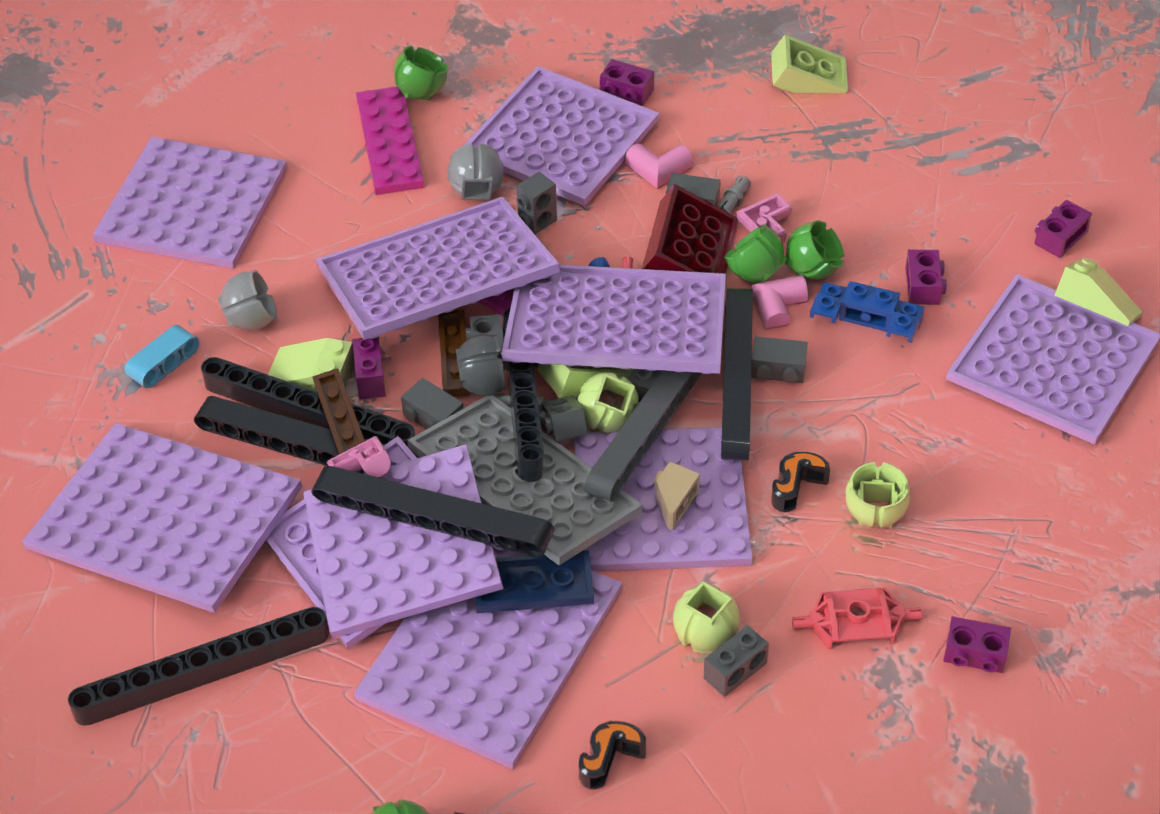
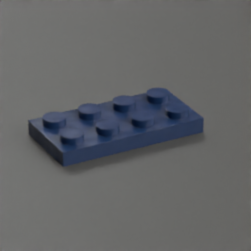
[476,550,594,613]

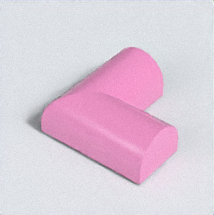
[625,143,693,189]
[737,193,792,243]
[751,275,808,329]
[327,436,391,477]

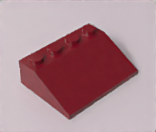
[642,184,738,274]

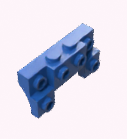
[810,281,925,343]

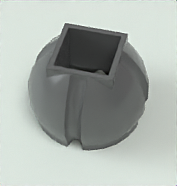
[456,334,506,396]

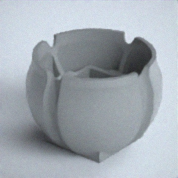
[448,144,504,200]
[217,270,277,331]

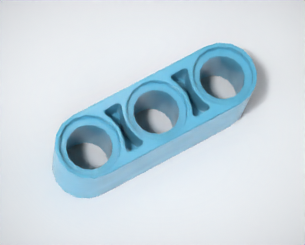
[125,325,200,388]

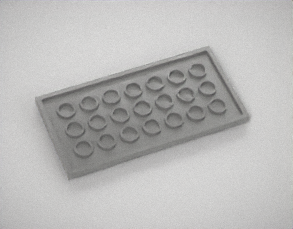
[408,395,643,565]

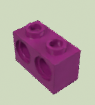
[600,59,654,106]
[1035,199,1092,258]
[905,249,947,305]
[352,336,386,400]
[943,616,1011,673]

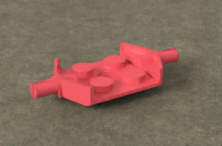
[792,588,922,649]

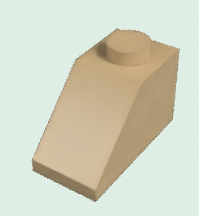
[654,461,700,531]

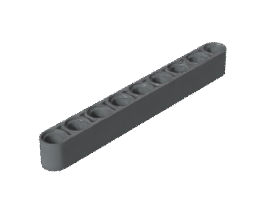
[584,370,702,502]

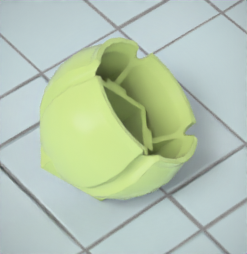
[577,372,639,434]
[845,462,910,528]
[673,581,740,654]

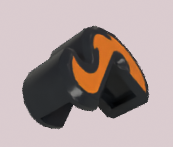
[771,452,830,512]
[579,721,646,789]

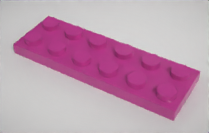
[356,87,424,195]

